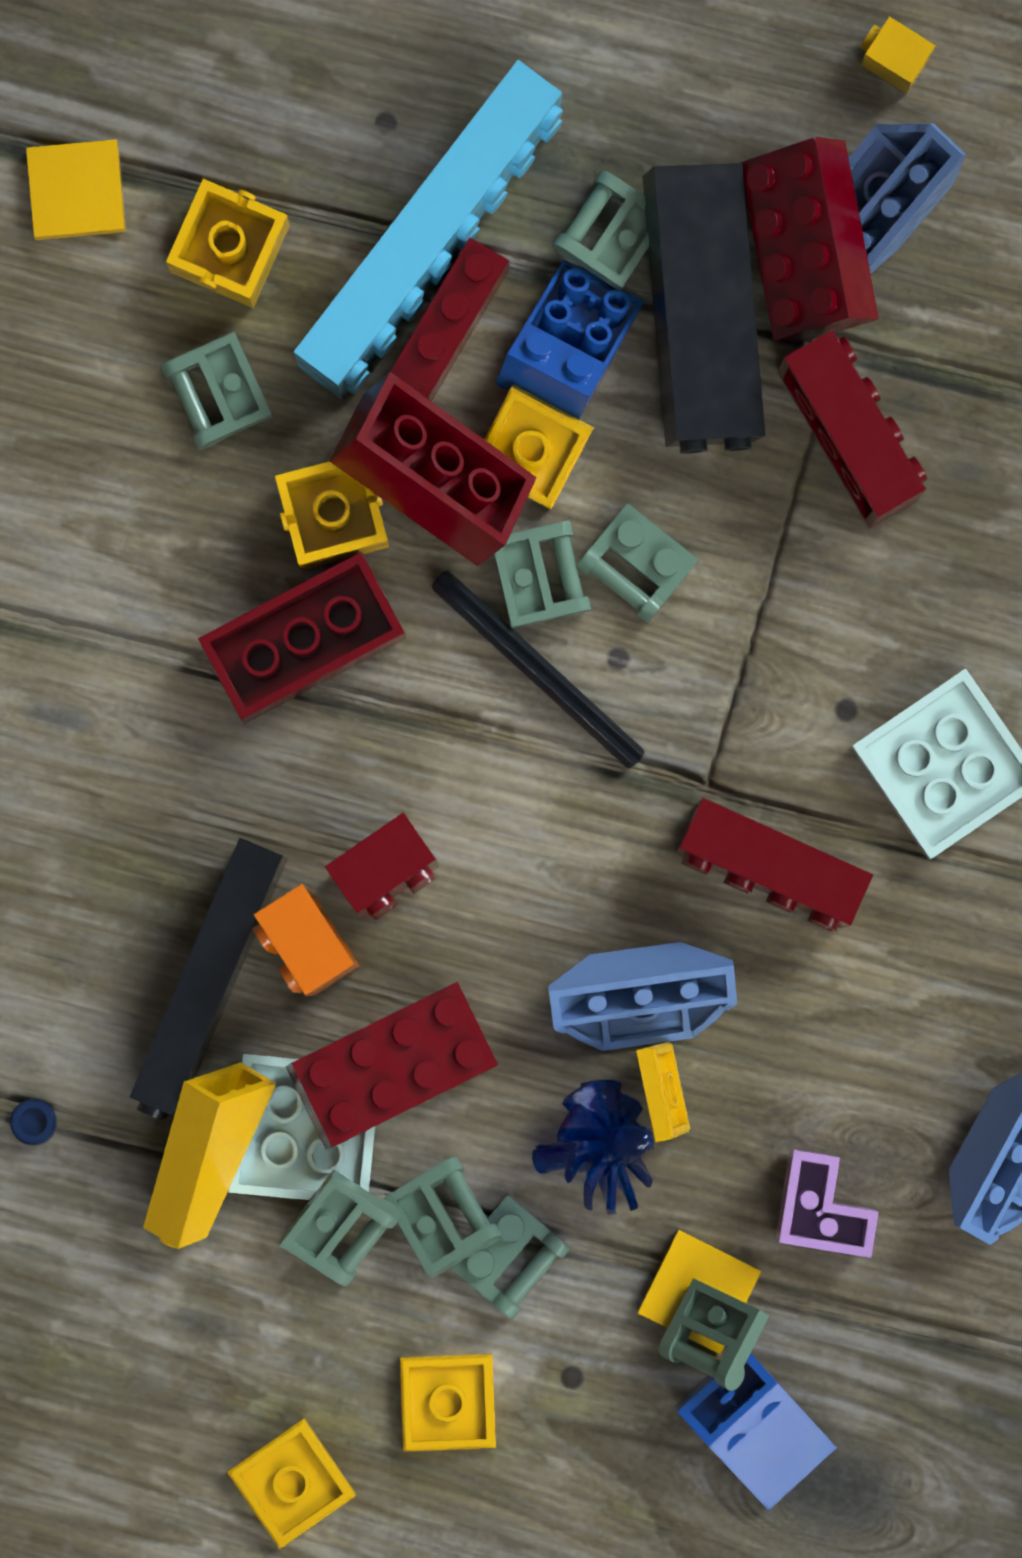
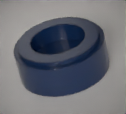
[10,1099,57,1146]

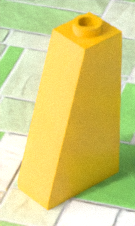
[143,1062,276,1249]

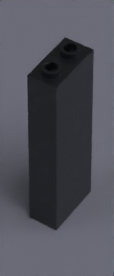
[642,163,766,454]
[130,838,288,1120]

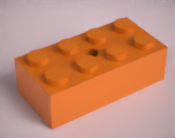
[252,884,361,996]

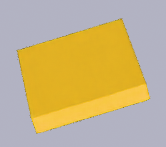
[26,139,126,240]
[484,385,594,509]
[636,1042,690,1142]
[637,1229,762,1355]
[400,1353,496,1452]
[227,1418,356,1549]

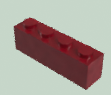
[390,238,509,402]

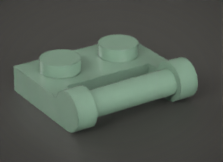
[552,170,649,291]
[160,332,273,450]
[576,503,699,624]
[494,521,592,629]
[384,1156,502,1279]
[280,1169,402,1286]
[451,1194,571,1319]
[659,1278,769,1391]

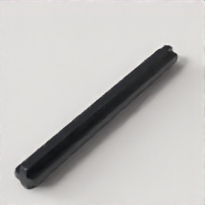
[432,570,645,769]

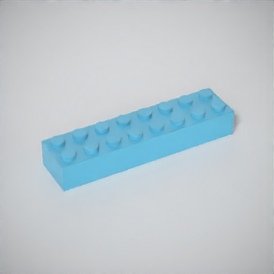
[294,60,564,400]

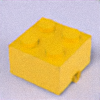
[166,179,290,309]
[275,461,389,571]

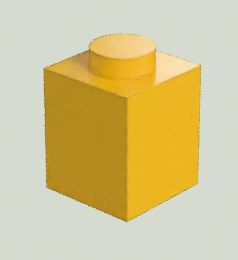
[860,16,936,94]

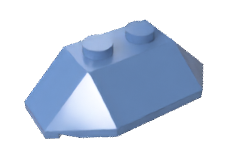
[849,123,966,274]
[548,942,738,1051]
[949,1072,1022,1245]

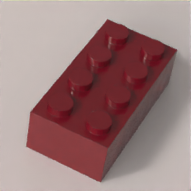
[740,137,879,342]
[778,330,927,529]
[329,372,537,566]
[198,552,406,724]
[676,798,873,932]
[325,812,439,921]
[285,982,498,1150]

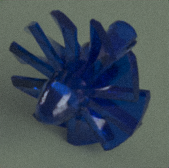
[532,1080,655,1216]

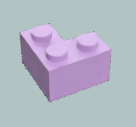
[775,1148,879,1258]

